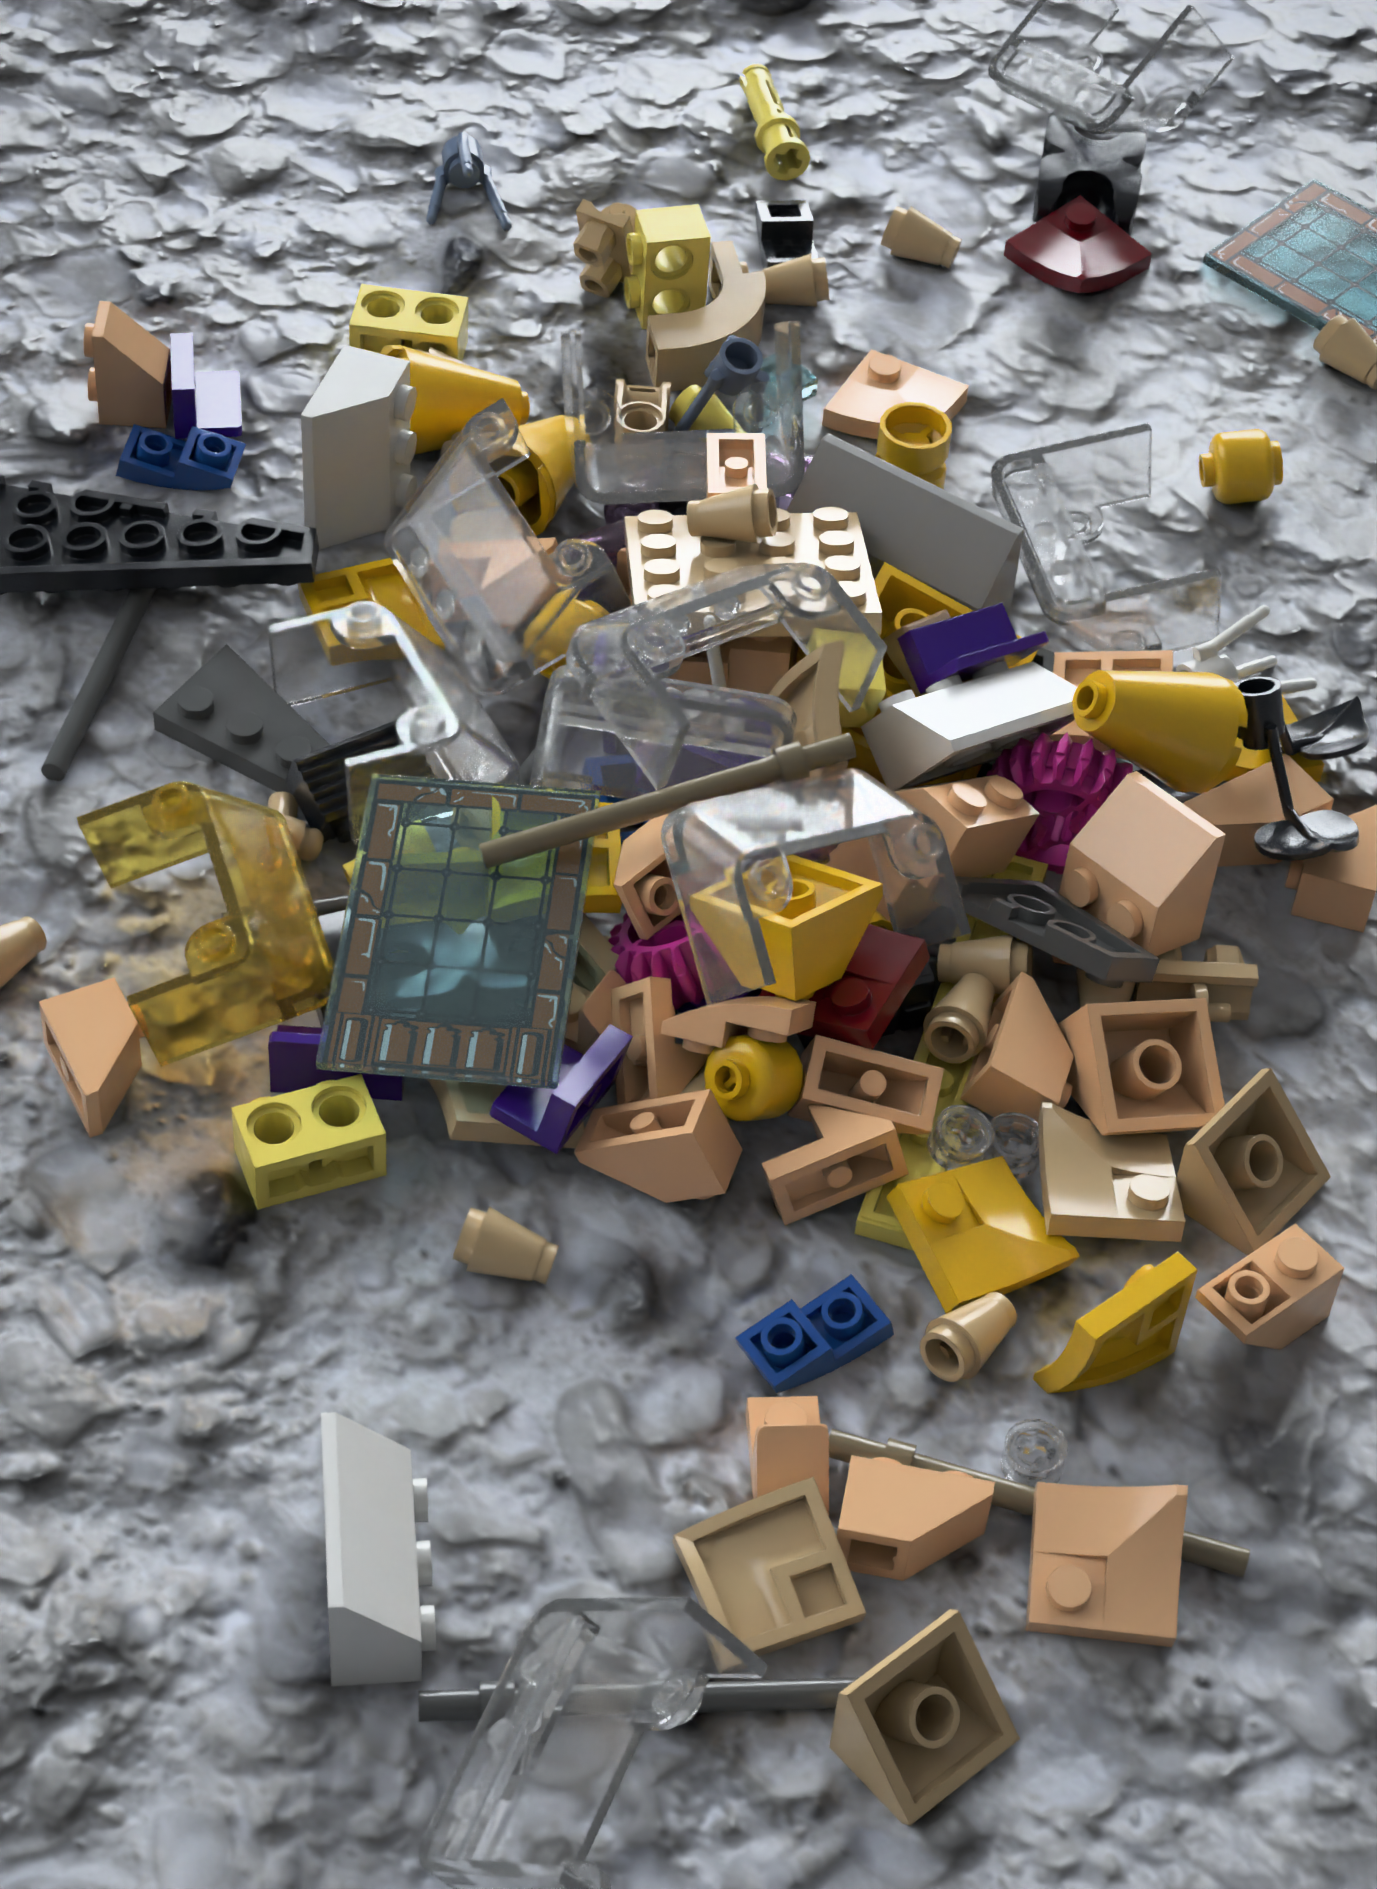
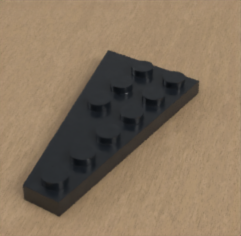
[0,475,319,595]

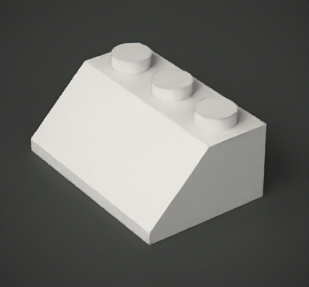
[301,345,417,550]
[861,661,1077,792]
[321,1412,436,1686]

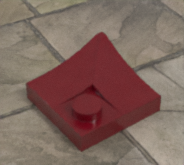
[1003,195,1152,293]
[759,924,930,1049]

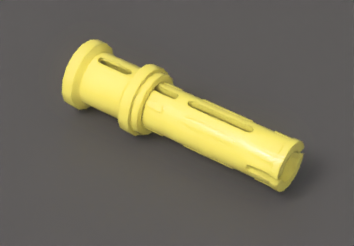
[739,64,810,181]

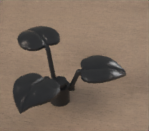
[1133,676,1369,861]

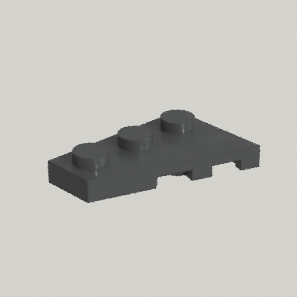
[153,644,330,794]
[938,876,1160,988]

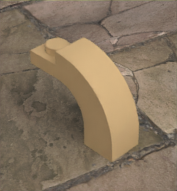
[645,241,766,391]

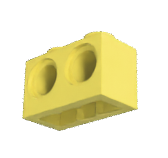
[624,204,711,329]
[349,284,469,361]
[231,1074,387,1210]

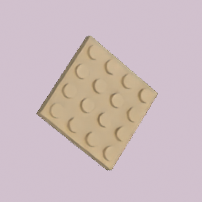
[625,507,882,639]

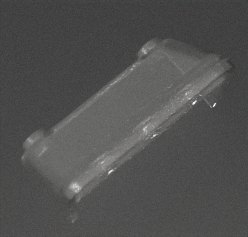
[384,398,633,696]

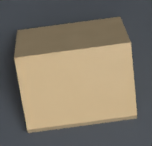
[1176,1068,1331,1255]
[829,1609,1020,1826]

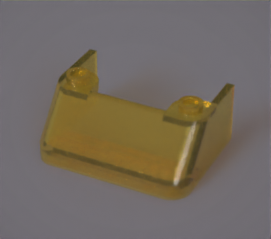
[77,781,339,1067]

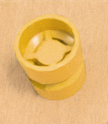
[876,402,952,489]

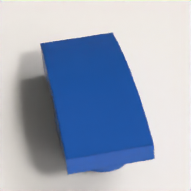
[116,424,246,490]
[735,1274,894,1393]

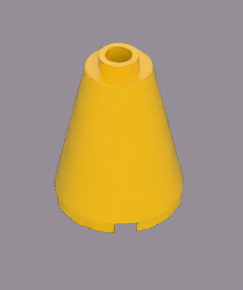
[380,345,530,455]
[451,415,591,539]
[1072,670,1248,794]

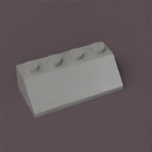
[787,433,1024,616]

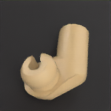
[263,791,324,862]

